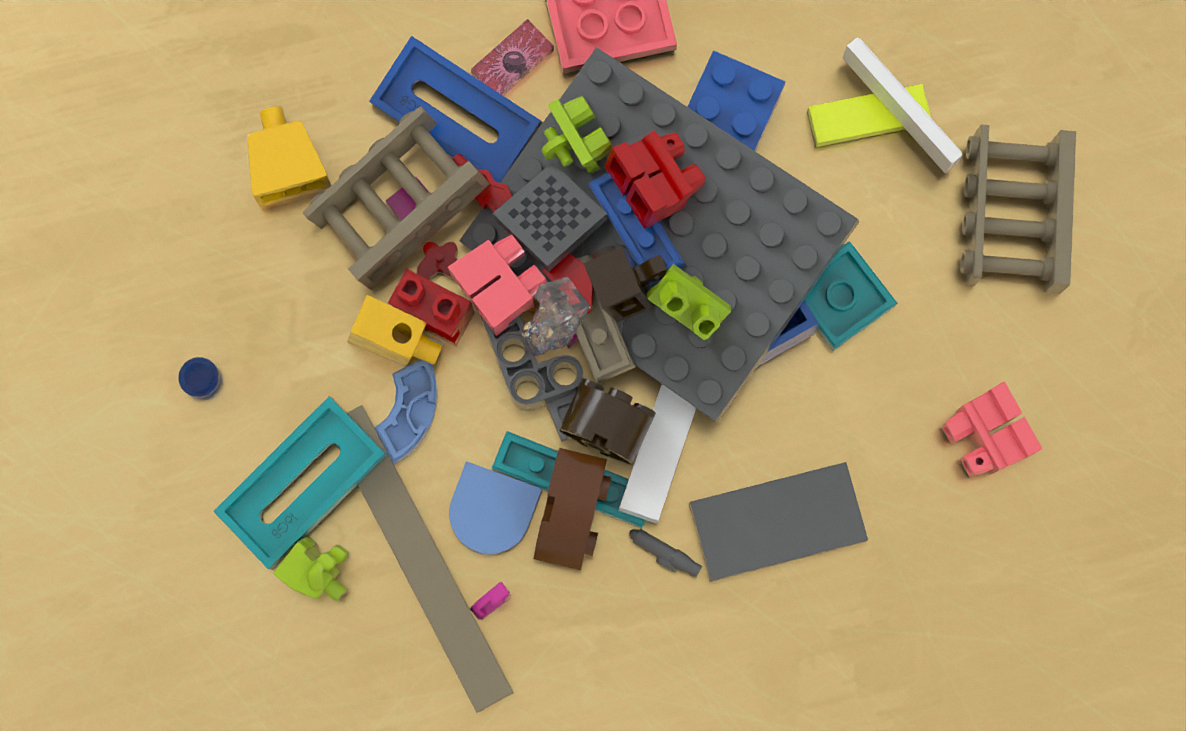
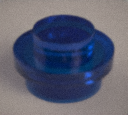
[178,357,220,398]

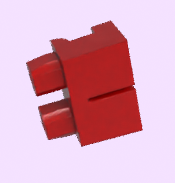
[605,130,706,229]
[388,268,475,346]

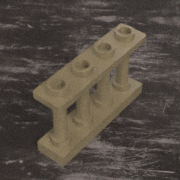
[303,106,490,290]
[960,124,1076,294]

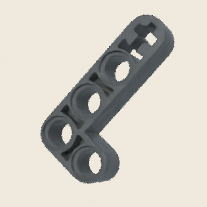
[480,315,583,411]

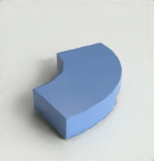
[375,360,438,465]

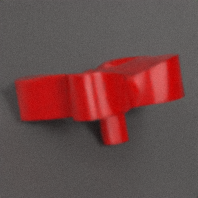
[417,242,458,281]

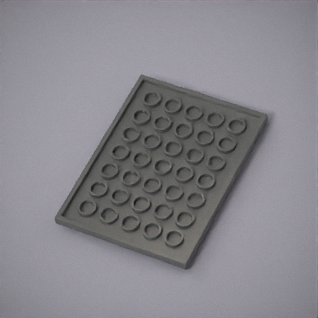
[459,47,859,423]

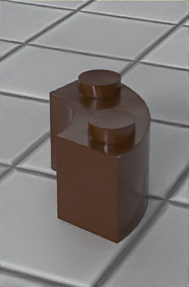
[533,448,612,570]

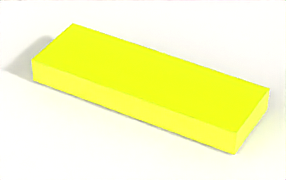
[807,84,931,147]

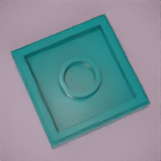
[805,241,898,351]

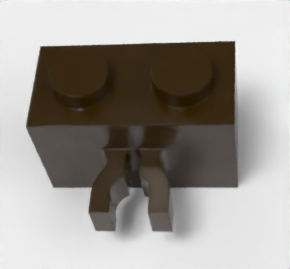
[584,246,668,323]

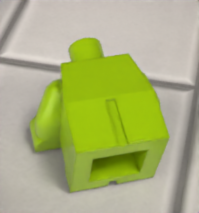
[273,536,349,602]

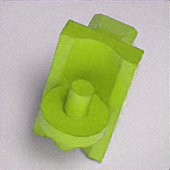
[541,96,613,175]
[647,264,731,340]

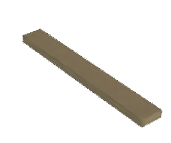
[337,405,514,713]

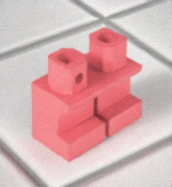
[448,235,547,336]
[942,381,1043,477]

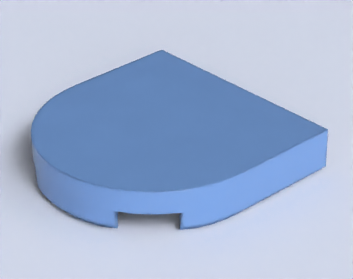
[449,461,542,555]

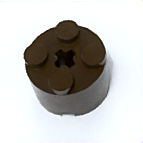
[559,378,656,465]

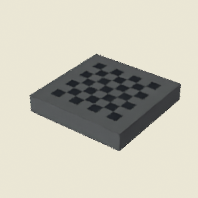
[493,162,608,272]

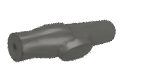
[629,529,702,577]

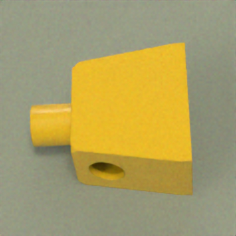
[247,106,331,207]
[347,295,444,366]

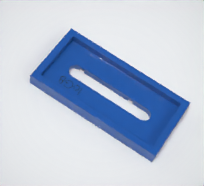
[369,36,543,183]

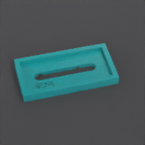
[213,396,388,570]

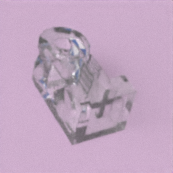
[522,277,591,356]

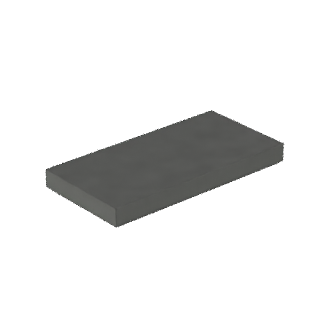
[689,462,868,582]

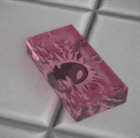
[471,19,554,96]

